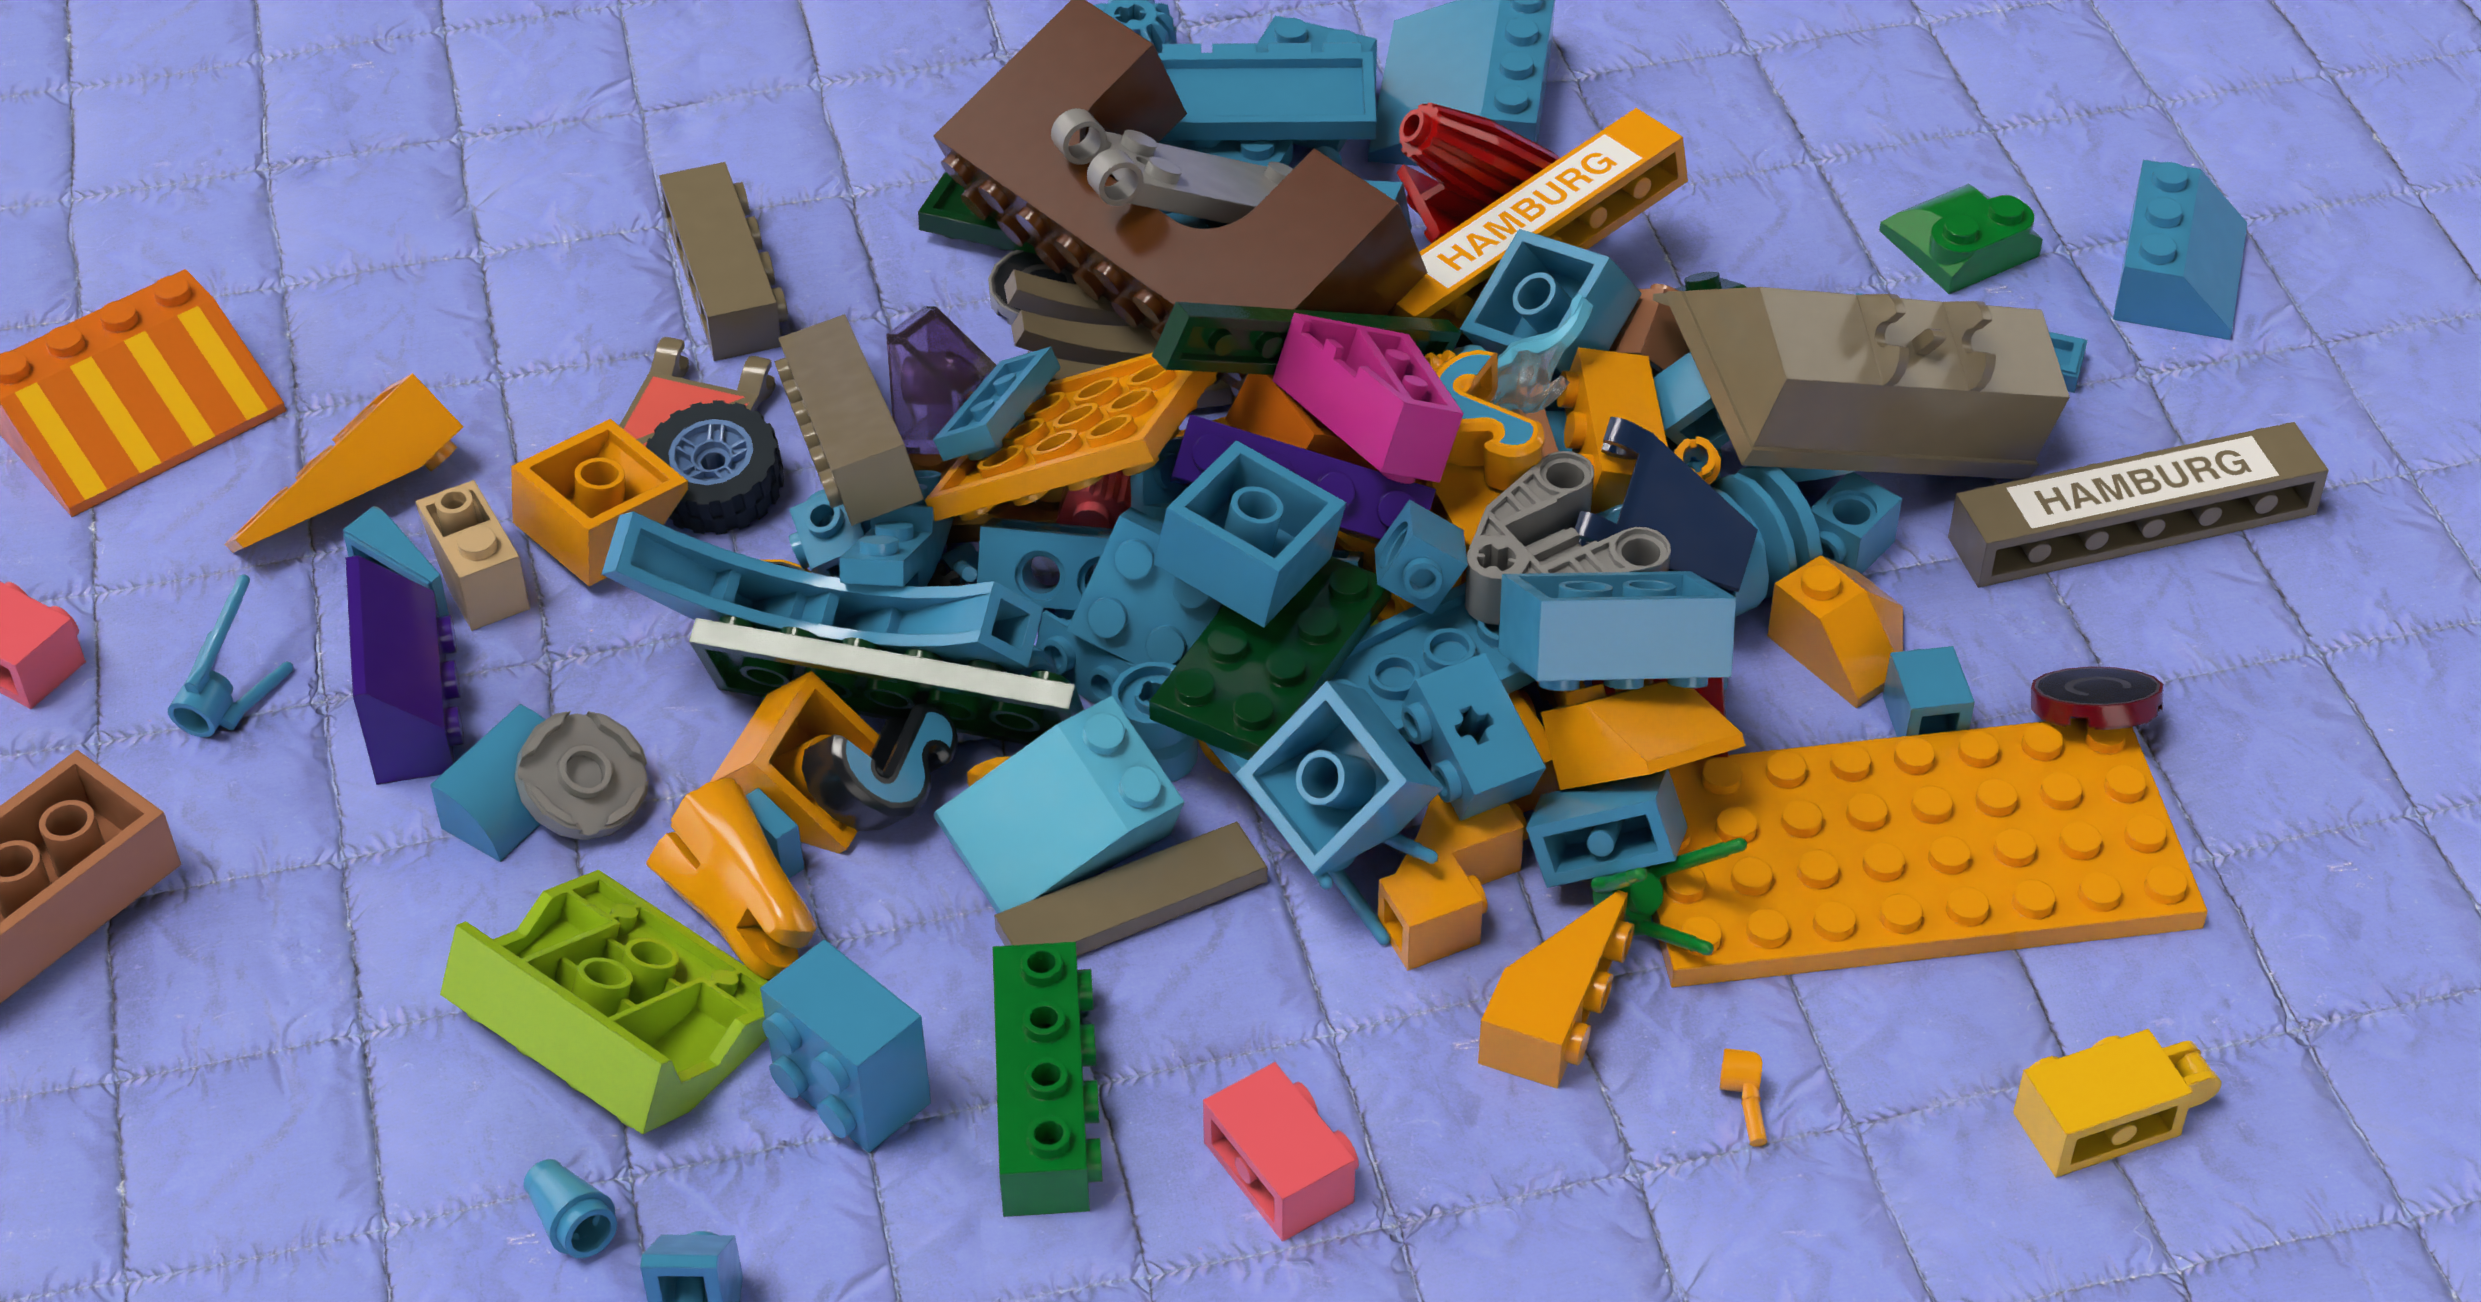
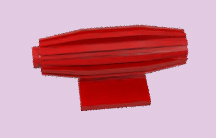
[1396,102,1560,243]

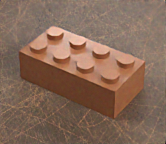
[0,750,181,1004]

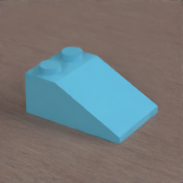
[934,696,1185,914]

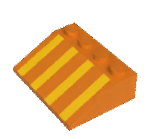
[0,269,286,517]

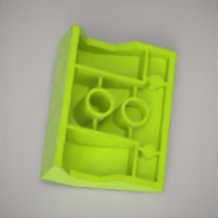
[440,870,768,1134]

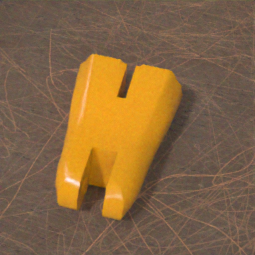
[646,778,817,981]

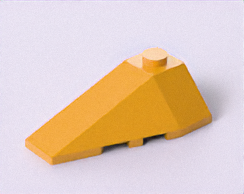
[224,373,463,553]

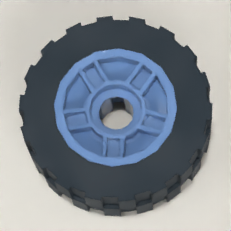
[645,400,784,535]

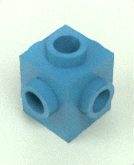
[789,489,871,578]

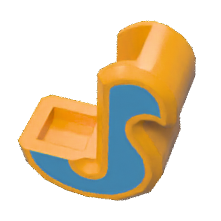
[1435,350,1545,491]

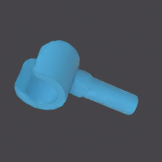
[940,542,979,584]

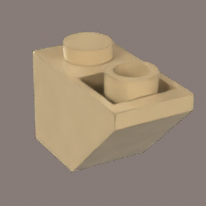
[416,480,530,631]

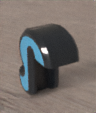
[802,703,958,831]

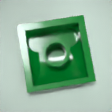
[1879,184,2043,294]

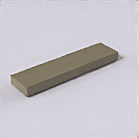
[994,822,1267,956]

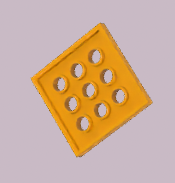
[925,352,1218,522]

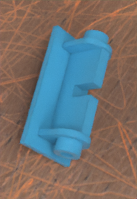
[1036,610,1134,704]

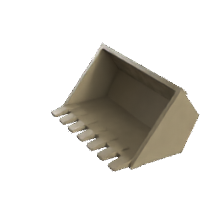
[1653,287,2070,479]

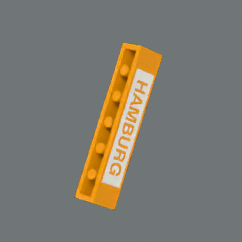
[1387,108,1688,335]

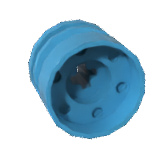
[1711,466,1822,617]

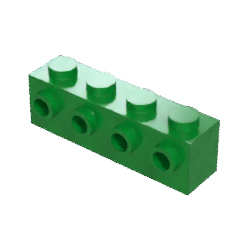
[993,942,1103,1217]

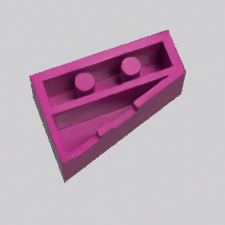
[1272,313,1464,484]

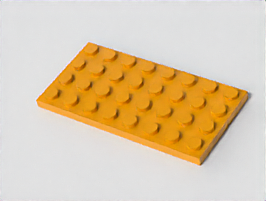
[1652,718,2208,988]

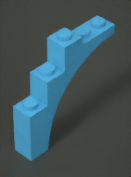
[601,511,1044,672]

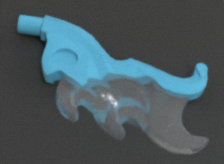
[1453,294,1593,414]

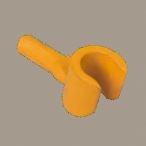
[1719,1048,1767,1147]

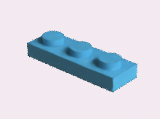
[933,346,1061,461]

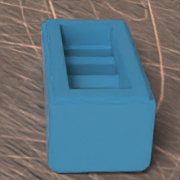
[343,506,449,616]

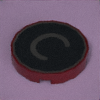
[2031,667,2164,730]

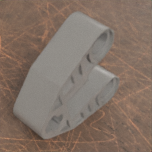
[1465,451,1671,625]

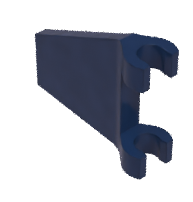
[1575,417,1758,592]

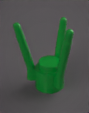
[1591,838,1747,955]

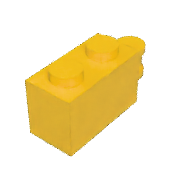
[2013,1029,2222,1178]

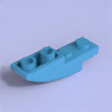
[839,470,954,587]

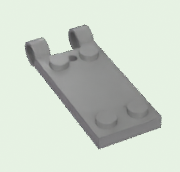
[1051,108,1293,224]

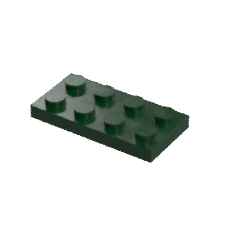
[1149,556,1392,760]

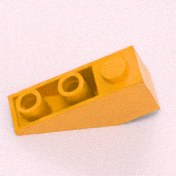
[1478,890,1635,1089]

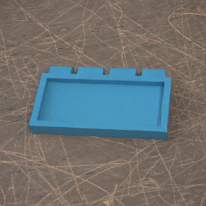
[1158,42,1377,141]

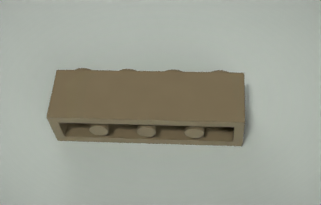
[659,162,788,361]

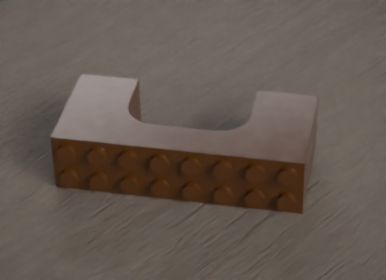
[933,0,1427,397]

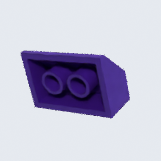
[345,556,464,785]

